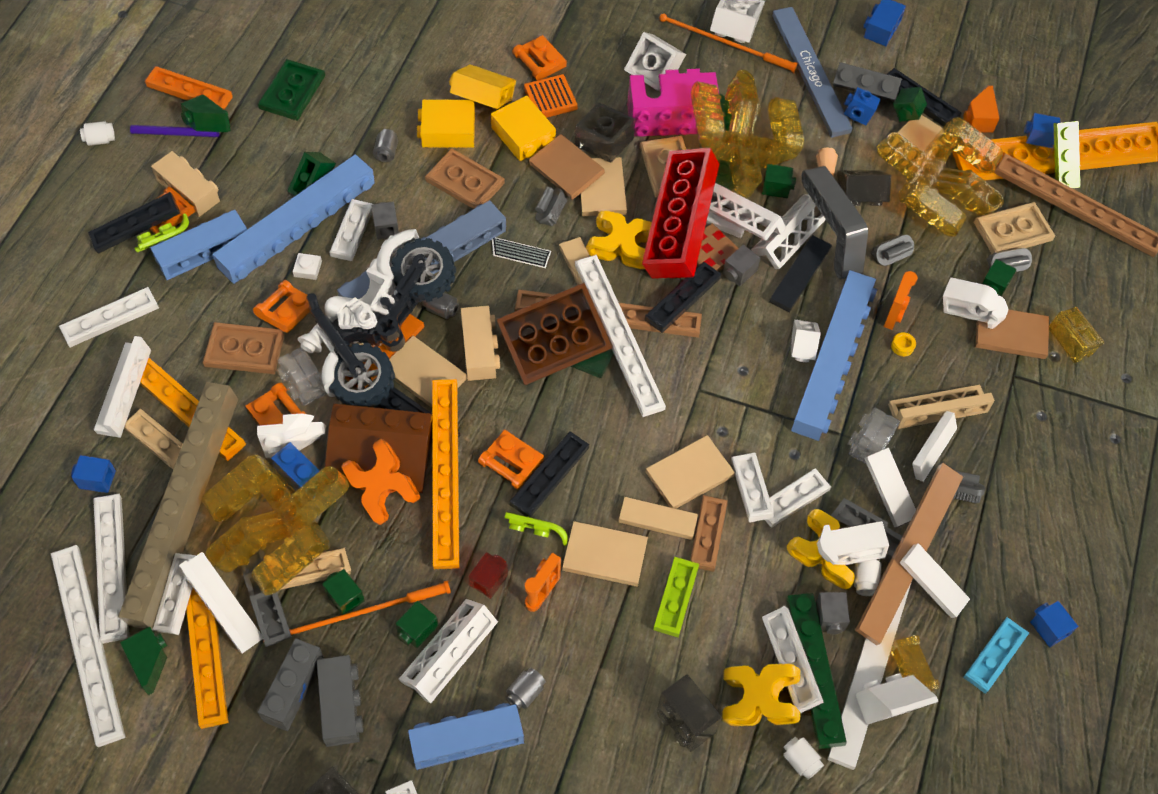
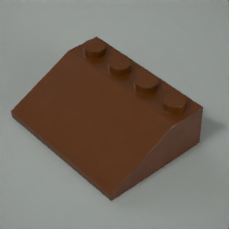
[497,283,612,385]
[324,404,433,494]

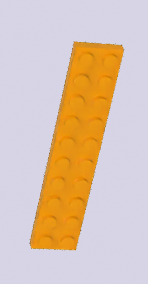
[951,122,1158,183]

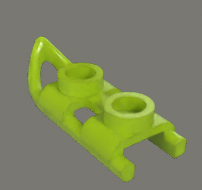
[135,214,189,253]
[505,512,568,546]

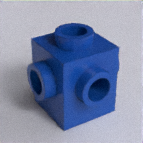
[844,87,880,126]

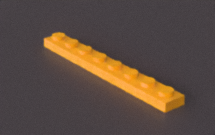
[432,379,460,569]

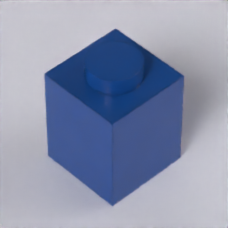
[1024,113,1060,148]
[71,455,116,493]
[1030,601,1079,647]

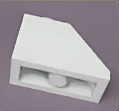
[791,319,820,362]

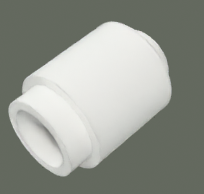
[80,121,115,146]
[854,559,881,596]
[783,737,824,780]

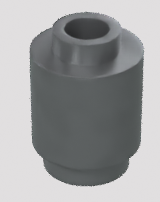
[373,129,398,162]
[422,293,459,319]
[506,668,546,709]

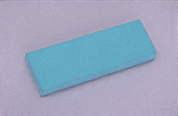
[963,617,1029,694]

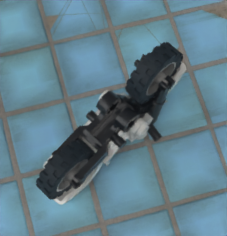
[298,229,456,407]

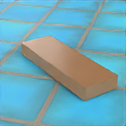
[690,495,728,572]

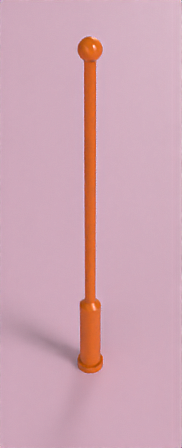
[659,14,798,73]
[263,581,451,642]

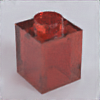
[469,552,508,599]

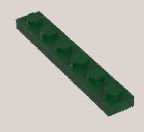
[787,593,847,749]

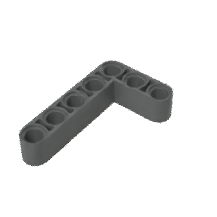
[801,166,868,279]

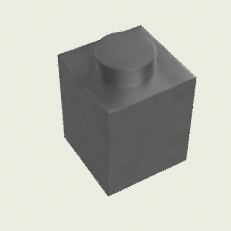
[371,202,399,240]
[723,245,760,286]
[816,592,850,634]

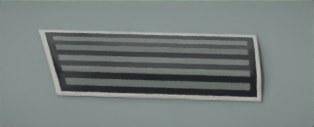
[492,238,551,268]

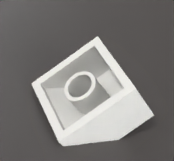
[624,32,686,90]
[855,673,938,725]

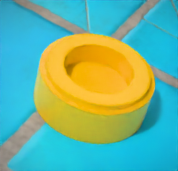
[891,332,916,357]

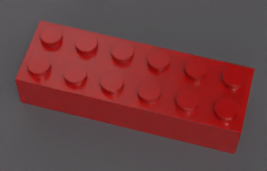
[642,148,719,279]

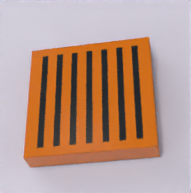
[524,74,578,118]

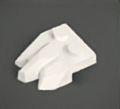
[257,414,326,458]

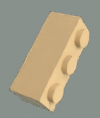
[151,151,220,217]
[461,306,500,381]

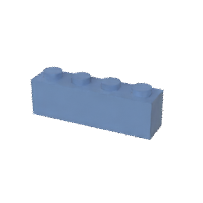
[150,210,247,280]
[408,703,524,770]

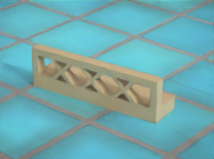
[888,385,995,429]

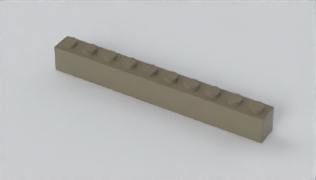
[118,382,238,631]

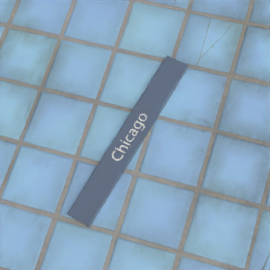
[772,7,852,138]

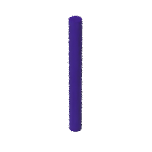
[130,125,219,137]

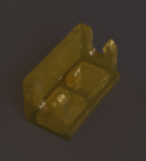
[1049,307,1105,363]
[891,635,940,692]

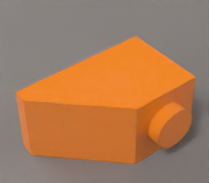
[963,86,999,133]

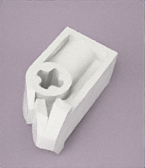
[943,277,1008,329]
[817,521,889,565]

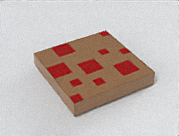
[696,223,739,272]

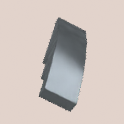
[831,498,915,580]
[237,546,292,647]

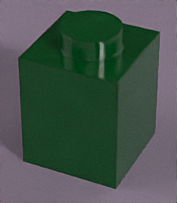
[893,87,927,122]
[762,164,796,199]
[982,259,1017,297]
[322,569,365,615]
[395,601,438,649]

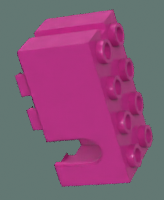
[627,69,721,137]

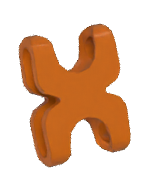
[342,438,420,525]

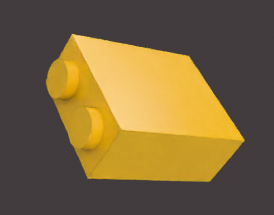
[449,65,516,109]
[491,96,556,161]
[417,100,475,148]

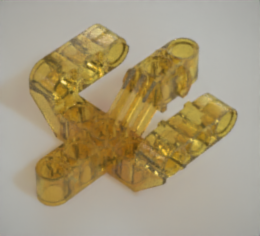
[691,69,804,198]
[877,117,1004,237]
[202,455,349,595]

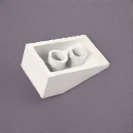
[710,0,765,43]

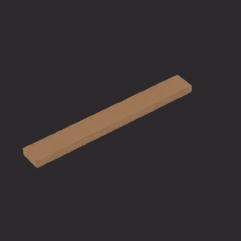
[994,153,1158,257]
[515,290,702,338]
[855,463,963,645]

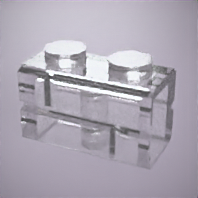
[277,347,327,406]
[848,408,900,465]

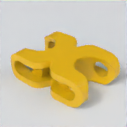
[586,211,652,269]
[787,509,854,589]
[722,664,800,726]

